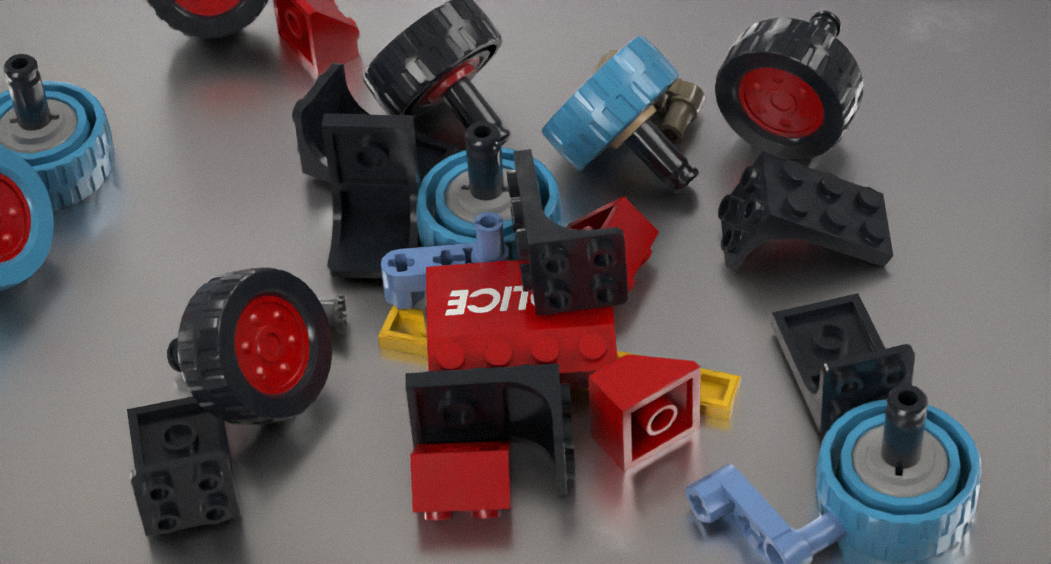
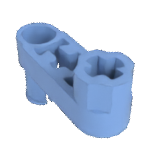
[381,212,509,309]
[685,464,846,564]

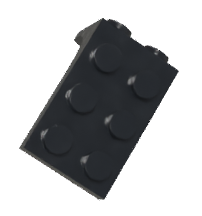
[292,62,460,184]
[322,113,421,278]
[506,149,628,316]
[718,152,893,270]
[771,293,915,432]
[405,363,576,495]
[127,396,241,536]

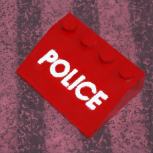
[426,260,618,390]

